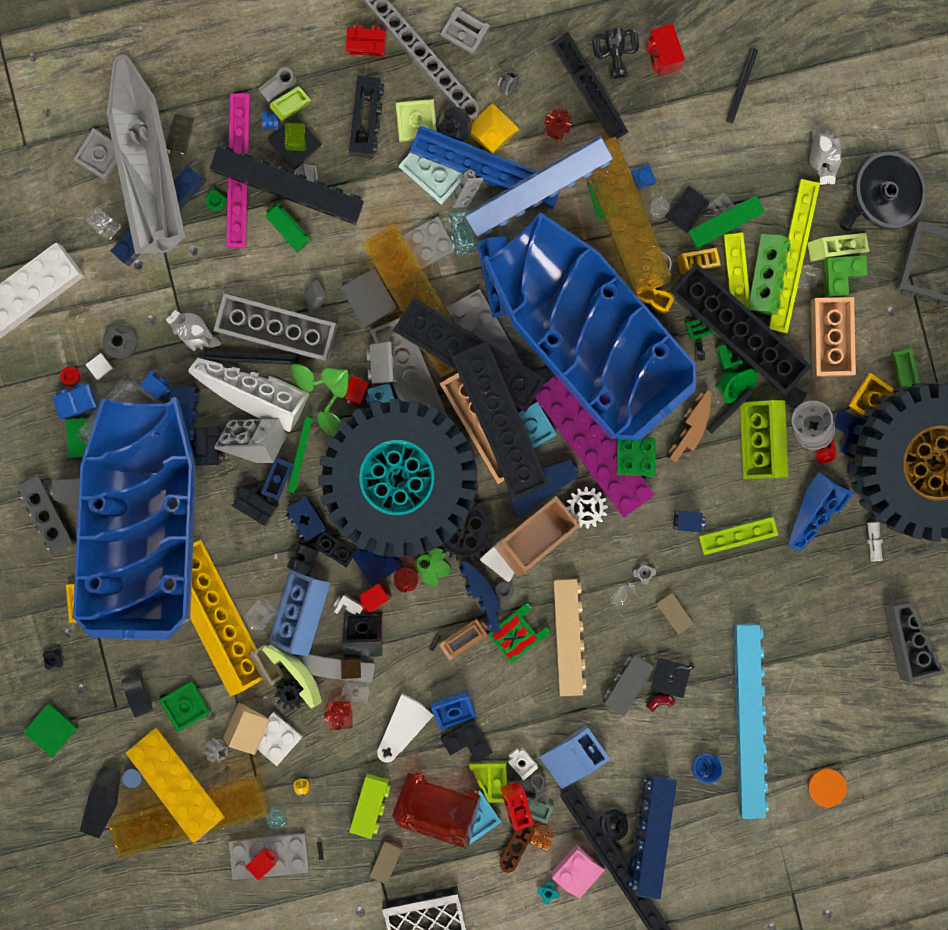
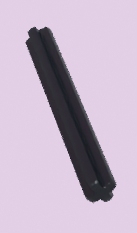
[203,350,298,365]

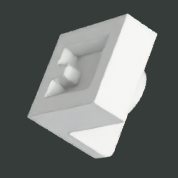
[334,594,363,614]

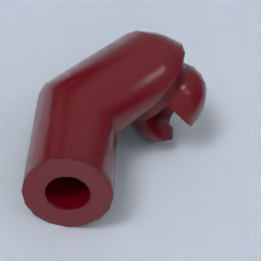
[646,693,675,712]

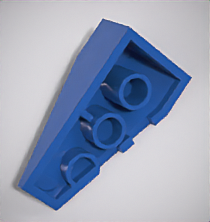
[788,472,854,551]

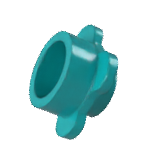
[537,881,559,904]

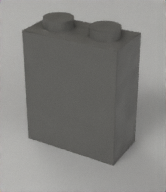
[341,268,398,329]

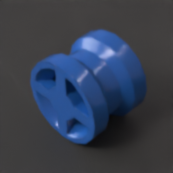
[262,111,280,130]

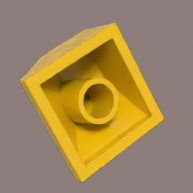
[470,103,519,155]

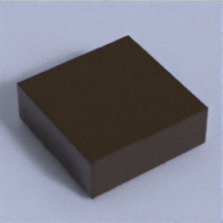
[340,658,361,679]

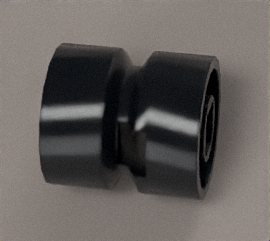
[286,542,320,576]

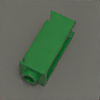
[265,204,311,253]

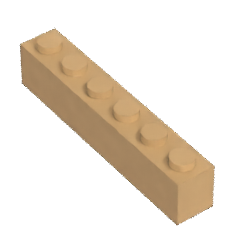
[553,578,586,696]

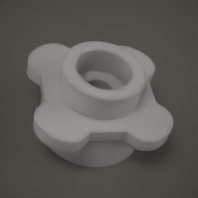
[633,561,656,584]

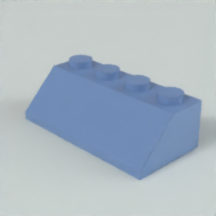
[268,569,330,656]

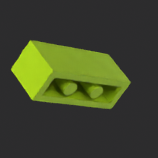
[349,773,391,839]

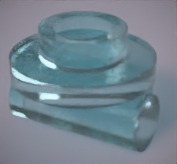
[266,810,287,828]

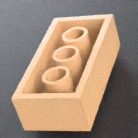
[810,297,856,377]

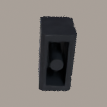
[195,427,225,466]
[232,485,279,526]

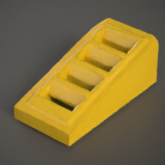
[677,247,721,275]

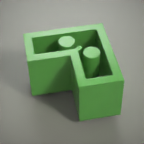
[823,256,868,298]

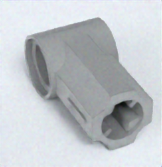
[259,67,296,103]

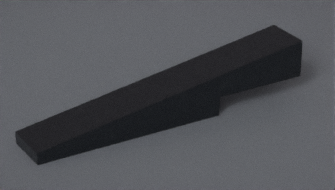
[551,32,628,142]

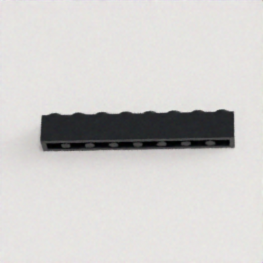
[210,146,364,225]

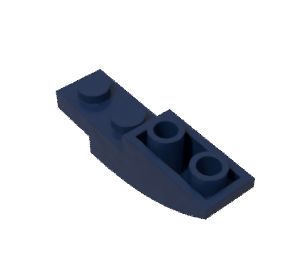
[459,561,502,633]

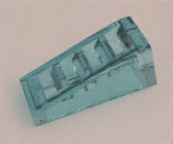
[449,212,477,254]

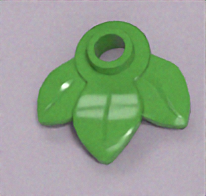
[414,548,452,587]

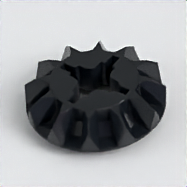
[600,809,628,841]

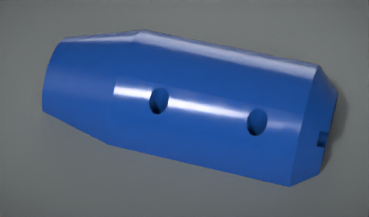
[483,213,696,441]
[73,398,196,639]

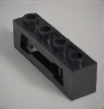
[349,75,384,158]

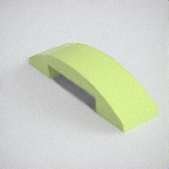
[262,644,322,709]

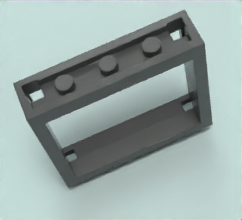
[895,221,948,307]

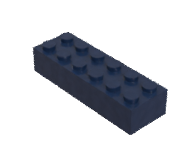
[627,773,677,899]

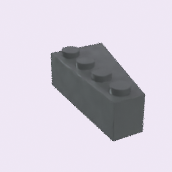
[884,601,946,683]

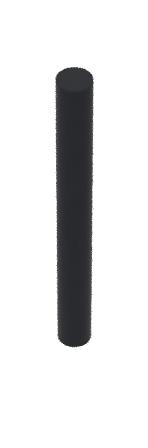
[726,48,758,124]

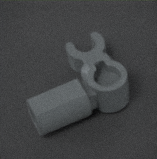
[509,774,549,806]

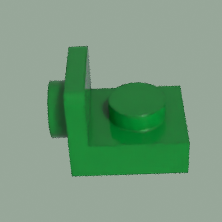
[715,345,743,372]

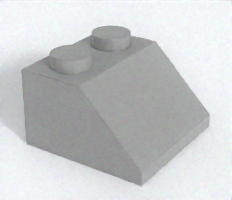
[367,342,397,384]

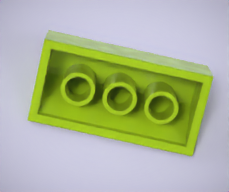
[740,400,789,479]

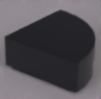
[695,343,705,362]

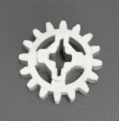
[566,487,608,529]

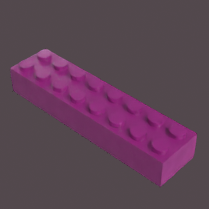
[534,376,655,518]

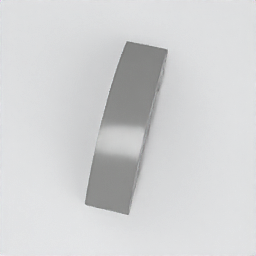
[298,654,375,682]

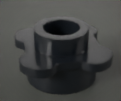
[42,649,63,670]

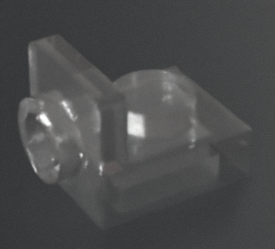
[85,207,121,240]
[609,581,639,607]

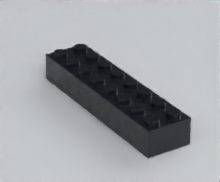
[667,263,812,395]

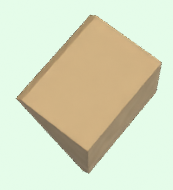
[223,703,270,755]

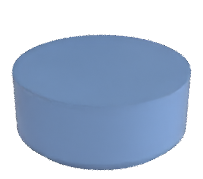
[123,768,143,788]

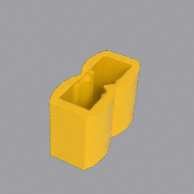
[634,282,674,314]

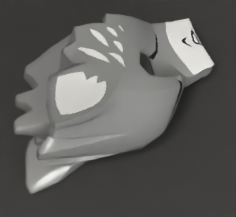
[809,129,842,185]
[166,310,222,351]

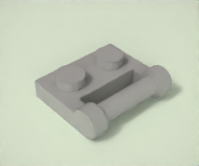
[440,6,491,55]

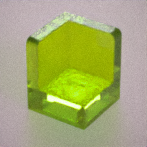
[285,123,306,151]

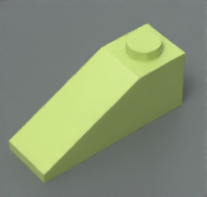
[807,233,869,262]

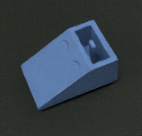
[540,724,610,789]

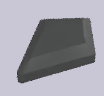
[305,281,326,318]

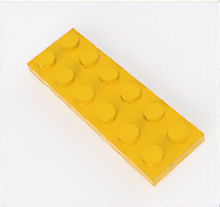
[126,728,225,843]

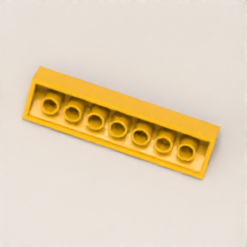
[190,540,263,697]

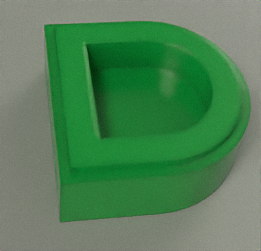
[205,188,228,211]

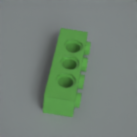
[748,234,791,315]

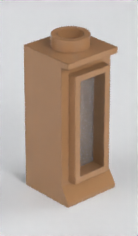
[438,618,488,661]

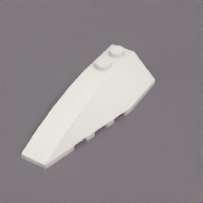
[188,358,309,432]

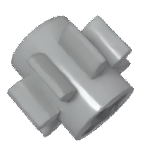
[204,738,228,763]

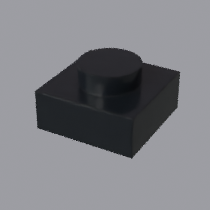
[781,387,807,410]

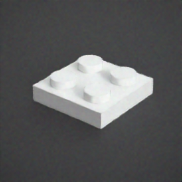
[258,711,303,766]

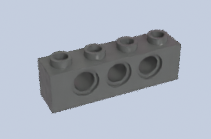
[17,476,77,555]

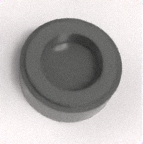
[494,580,513,600]

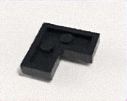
[441,719,493,762]

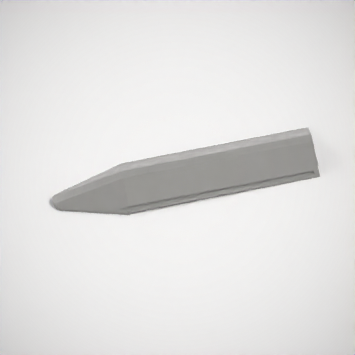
[106,55,185,254]

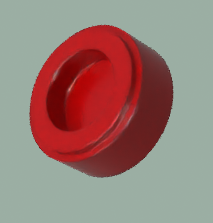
[60,366,81,386]

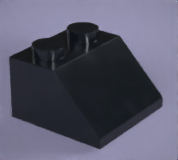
[342,612,383,657]

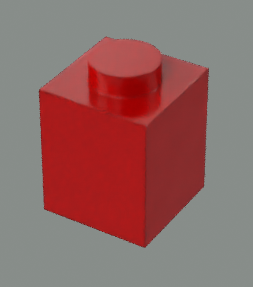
[344,376,370,407]
[245,846,278,881]

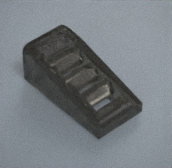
[166,114,194,156]

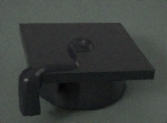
[650,657,695,698]

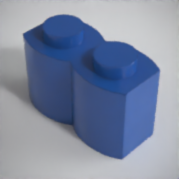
[52,383,99,420]

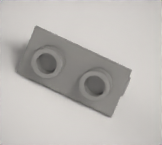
[453,170,483,208]

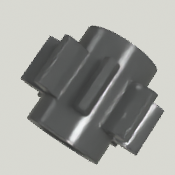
[497,71,522,96]

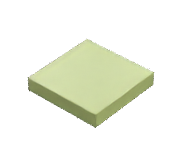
[396,99,437,142]

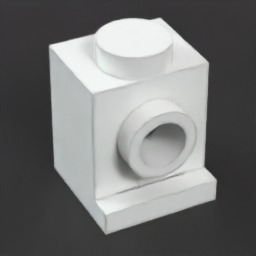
[508,747,538,780]

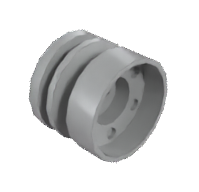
[792,401,835,450]

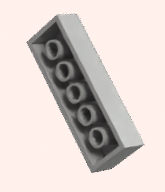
[214,294,338,362]

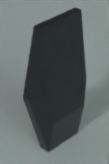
[80,766,121,838]

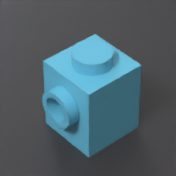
[365,383,395,406]

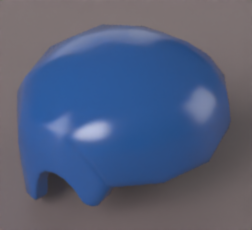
[691,753,723,783]

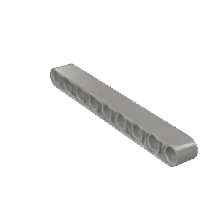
[362,0,479,121]

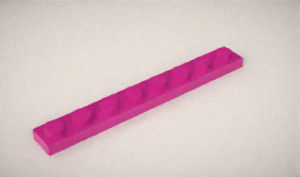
[226,93,251,248]

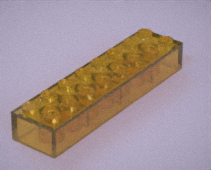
[587,137,671,295]
[362,224,455,377]
[108,774,271,858]

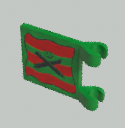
[488,602,551,664]

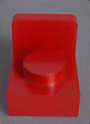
[815,439,837,463]

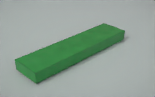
[687,195,765,249]
[287,417,313,493]

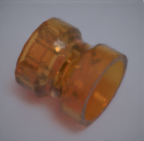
[529,827,554,853]

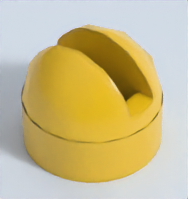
[294,779,309,796]

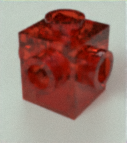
[544,108,573,141]
[324,701,353,730]

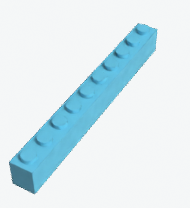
[734,623,768,819]

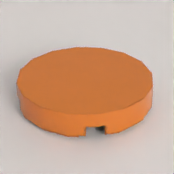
[808,768,847,807]

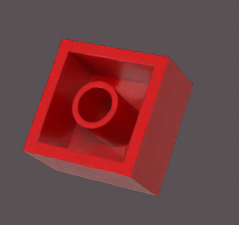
[645,23,685,77]

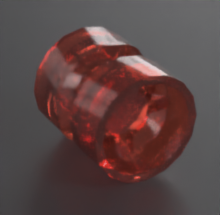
[393,566,419,593]

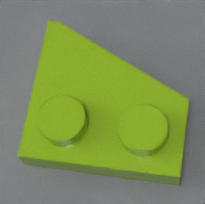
[469,762,508,803]

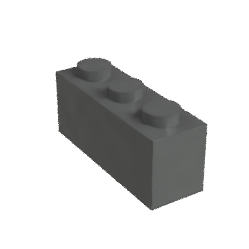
[602,653,654,716]

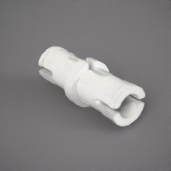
[867,522,883,561]

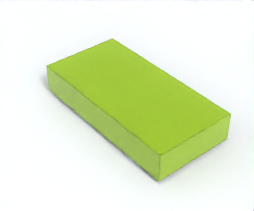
[269,86,311,121]

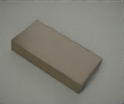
[656,592,694,635]
[248,644,285,688]
[370,840,402,884]

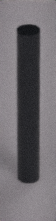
[707,389,753,434]

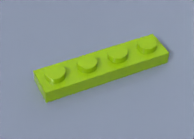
[698,517,778,555]

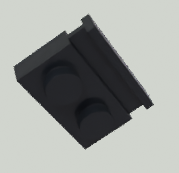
[665,186,710,234]

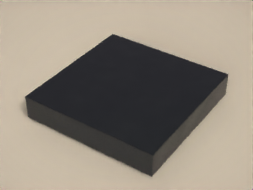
[268,115,322,170]

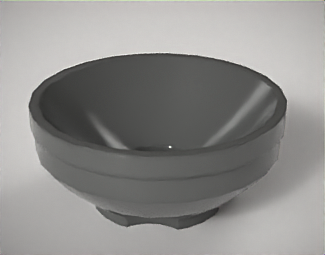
[103,324,138,359]

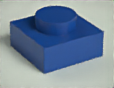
[631,164,656,190]

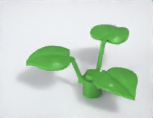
[290,364,350,437]

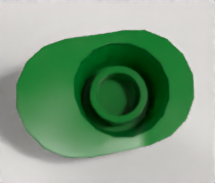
[715,369,758,403]

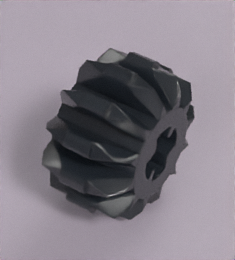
[275,677,305,711]

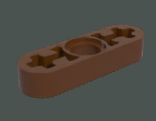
[500,825,534,873]

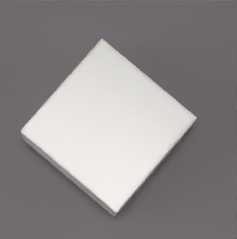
[86,353,114,380]

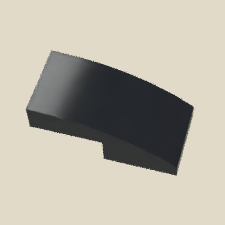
[314,531,357,568]
[121,673,153,718]

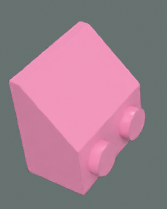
[551,844,605,898]

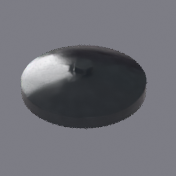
[853,152,926,230]

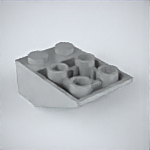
[215,419,287,463]

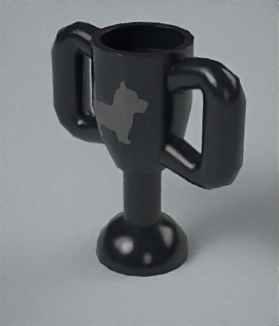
[592,28,639,79]

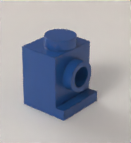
[139,370,171,400]

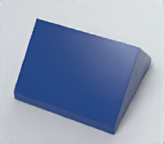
[430,689,477,730]

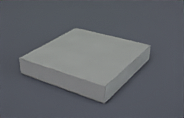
[73,128,117,181]

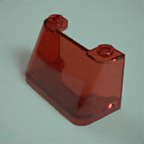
[392,772,481,848]

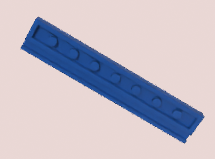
[410,125,560,209]

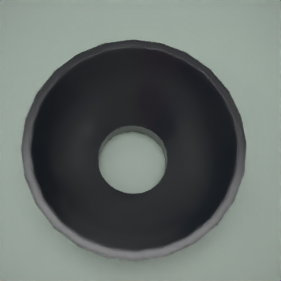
[439,107,472,142]

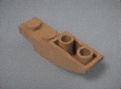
[668,390,711,462]

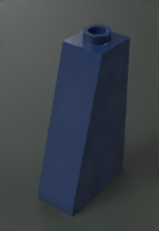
[506,459,579,517]

